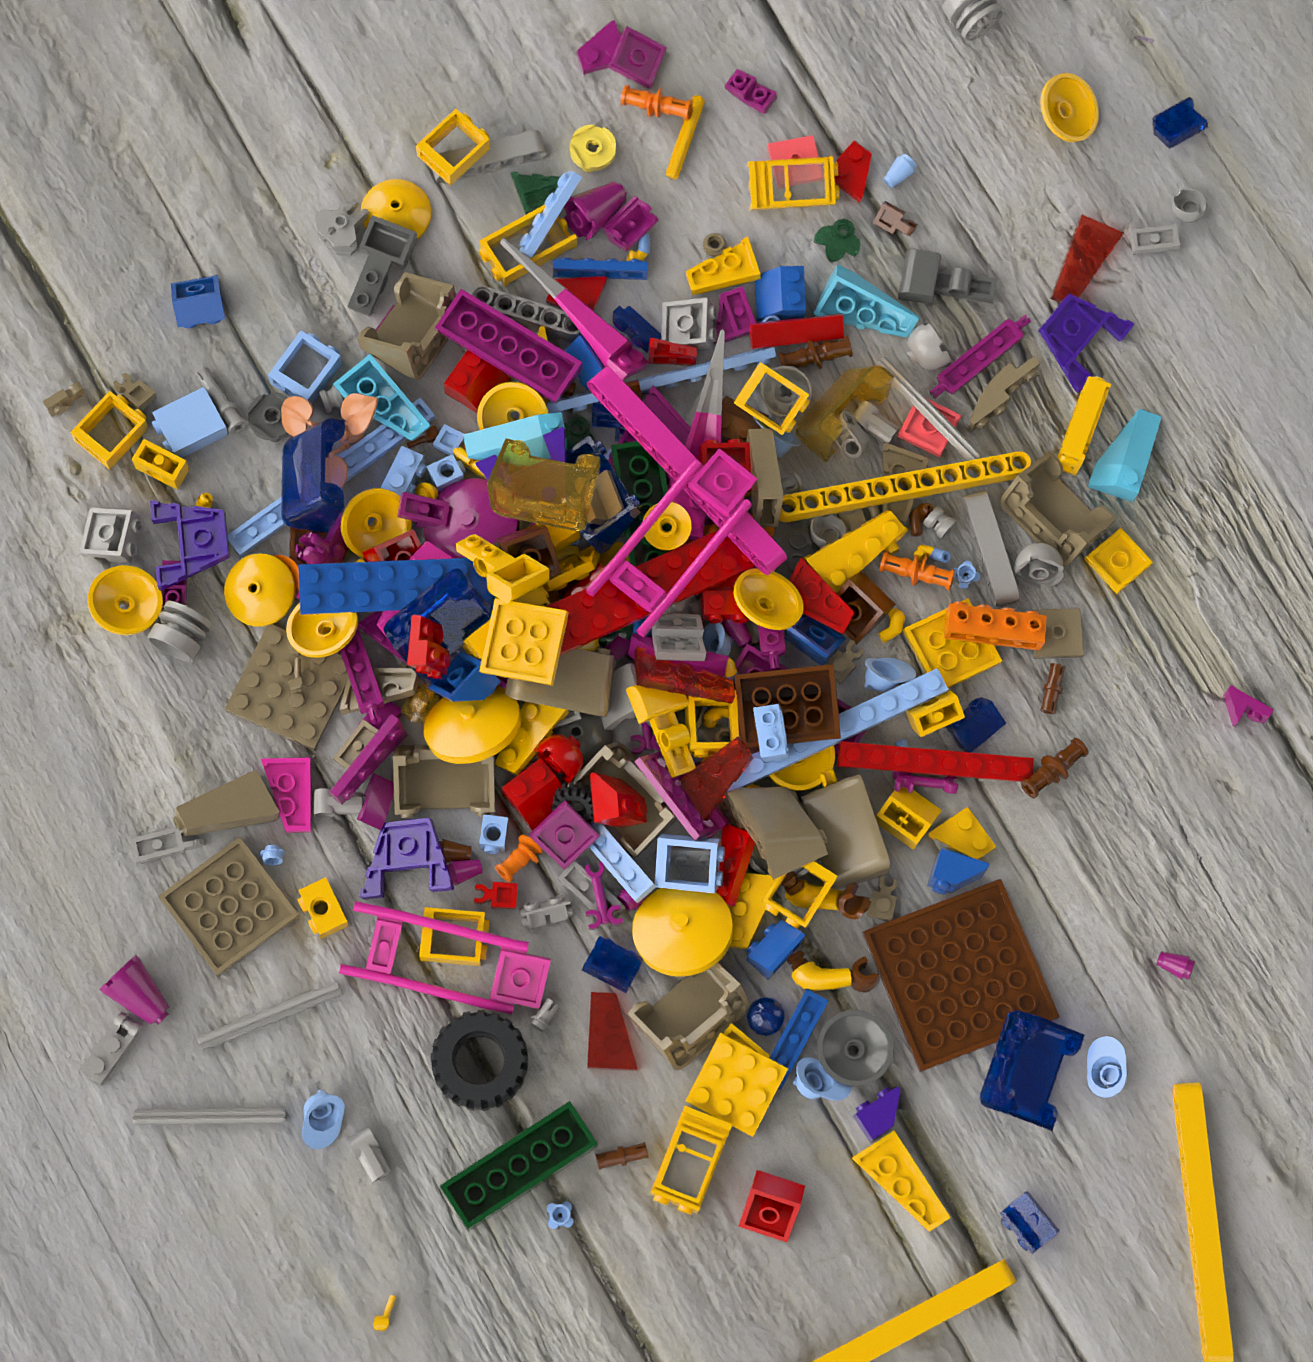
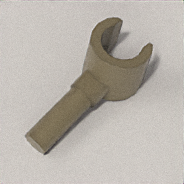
[288,658,304,694]

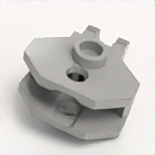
[315,200,370,255]

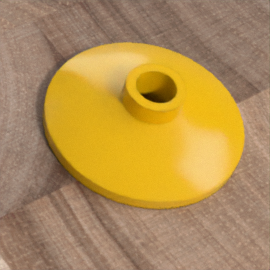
[643,502,691,550]

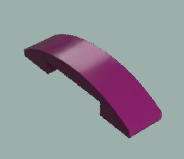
[628,633,729,680]

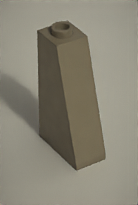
[746,428,784,527]
[173,769,279,836]

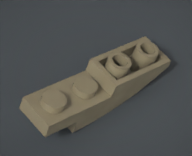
[968,356,1040,433]

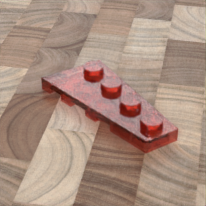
[1050,214,1124,303]
[634,646,735,704]

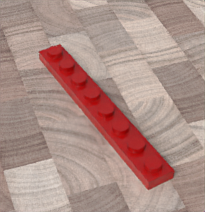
[838,741,1034,782]

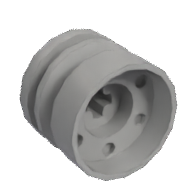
[942,0,1004,41]
[760,365,812,417]
[147,601,213,663]

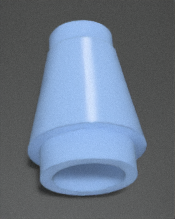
[883,153,917,189]

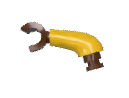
[781,871,871,919]
[787,951,881,992]

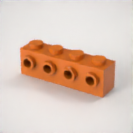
[944,601,1047,651]

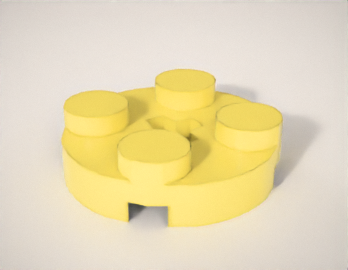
[570,124,616,173]

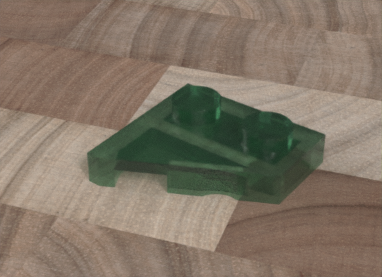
[510,171,560,215]

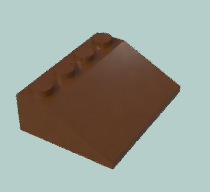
[735,664,841,749]

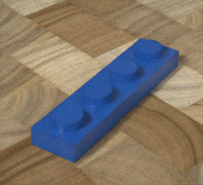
[553,257,648,280]
[769,989,828,1090]

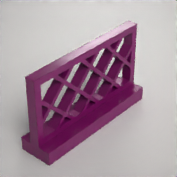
[634,751,729,841]

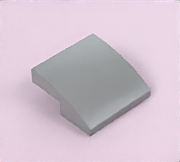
[652,613,706,661]
[601,663,639,730]

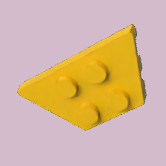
[542,542,603,591]

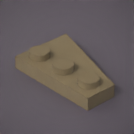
[882,442,929,525]
[339,668,421,715]

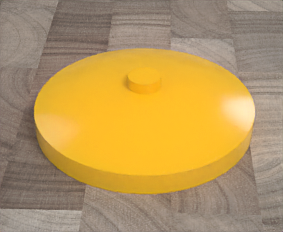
[424,685,522,764]
[632,888,733,977]

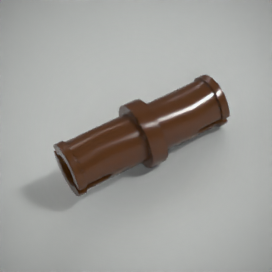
[1040,663,1066,714]
[595,1142,649,1170]

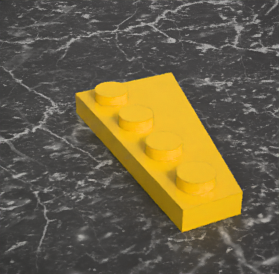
[803,510,906,593]
[494,701,569,775]
[852,1131,951,1232]

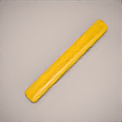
[665,95,705,179]

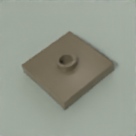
[1032,608,1084,659]

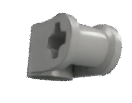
[825,410,869,459]

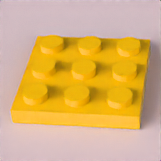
[903,598,1002,688]
[479,599,569,686]
[686,1033,789,1137]

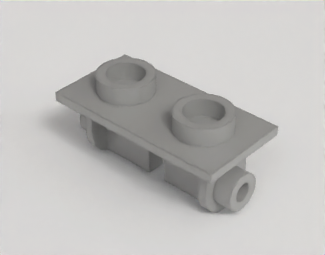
[670,845,711,867]
[519,895,573,929]

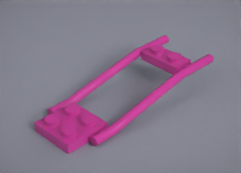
[586,449,757,637]
[339,901,551,1015]

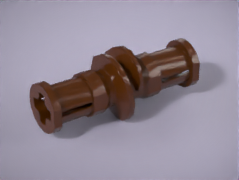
[779,336,853,369]
[1021,737,1089,799]

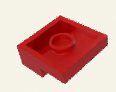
[699,439,752,492]
[700,575,750,624]
[407,615,451,679]

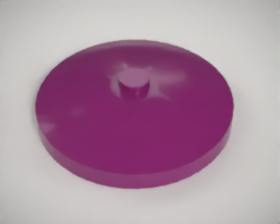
[423,478,520,558]

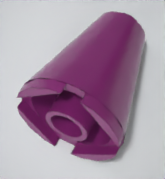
[561,182,626,241]
[99,954,169,1025]

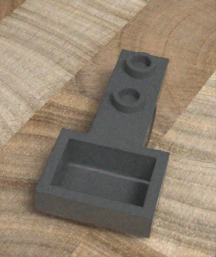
[347,215,417,317]
[898,249,997,305]

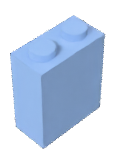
[151,387,228,458]

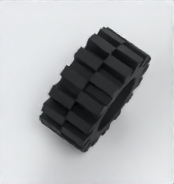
[552,781,594,825]

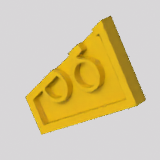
[686,236,760,296]
[728,873,775,949]

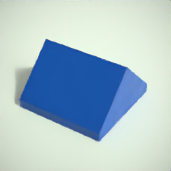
[785,613,846,666]

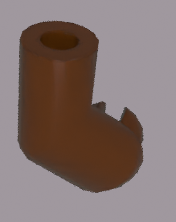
[909,502,933,537]

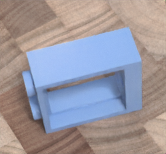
[268,331,342,405]
[753,704,790,763]
[655,833,725,893]

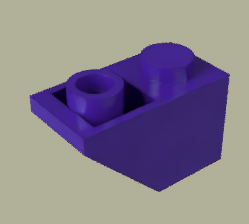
[853,1086,900,1142]

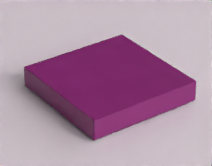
[608,26,667,89]
[529,800,600,870]

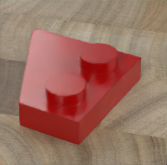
[834,140,872,203]
[546,276,607,311]
[648,338,697,366]

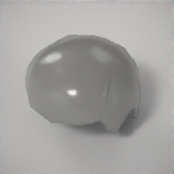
[1172,188,1208,222]
[810,514,847,548]

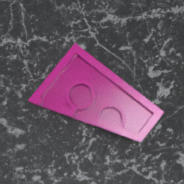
[261,757,311,833]

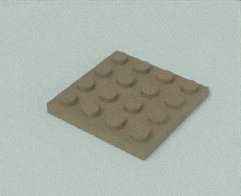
[225,624,348,751]
[158,837,300,977]

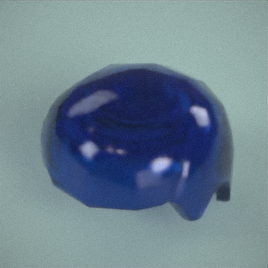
[746,996,785,1036]

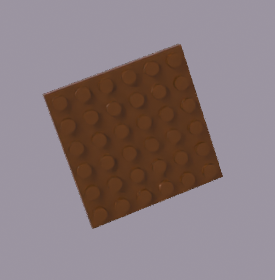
[862,879,1060,1072]

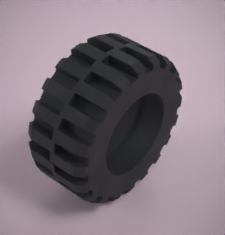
[430,1010,528,1111]

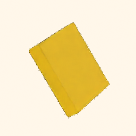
[1085,527,1153,594]

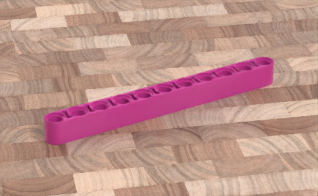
[587,367,787,575]

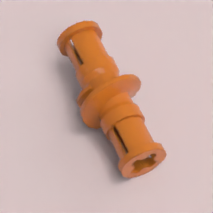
[621,85,693,121]
[879,551,955,591]
[495,835,543,883]

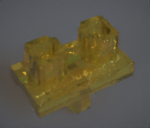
[401,680,439,723]

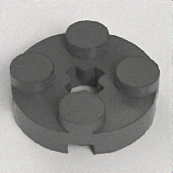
[248,393,289,442]

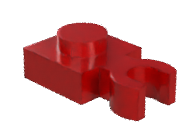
[474,882,518,910]

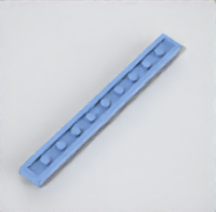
[546,347,776,415]
[228,397,435,557]
[717,668,949,792]

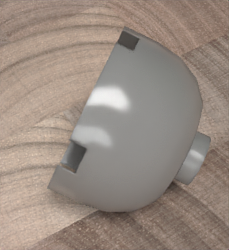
[906,322,951,370]
[1015,543,1064,588]

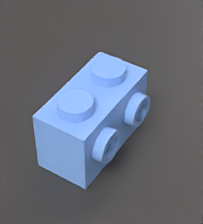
[381,446,426,496]

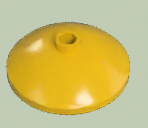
[1041,73,1099,142]
[361,179,432,239]
[477,382,549,430]
[341,488,412,559]
[224,553,296,627]
[88,565,163,635]
[734,568,803,630]
[286,603,358,658]
[769,745,835,791]

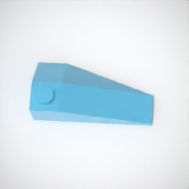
[813,264,919,338]
[333,354,431,442]
[1088,409,1162,502]
[463,412,568,468]

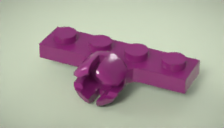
[296,513,349,600]

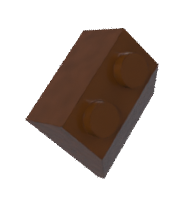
[721,396,769,443]
[496,523,562,578]
[837,571,896,645]

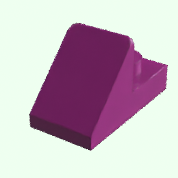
[397,492,450,528]
[1223,685,1274,727]

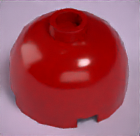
[534,734,584,783]

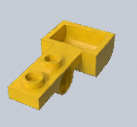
[456,534,549,603]
[626,673,696,778]

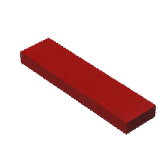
[749,314,844,349]

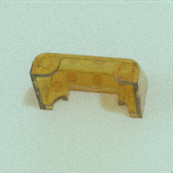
[795,365,894,462]
[487,438,600,531]

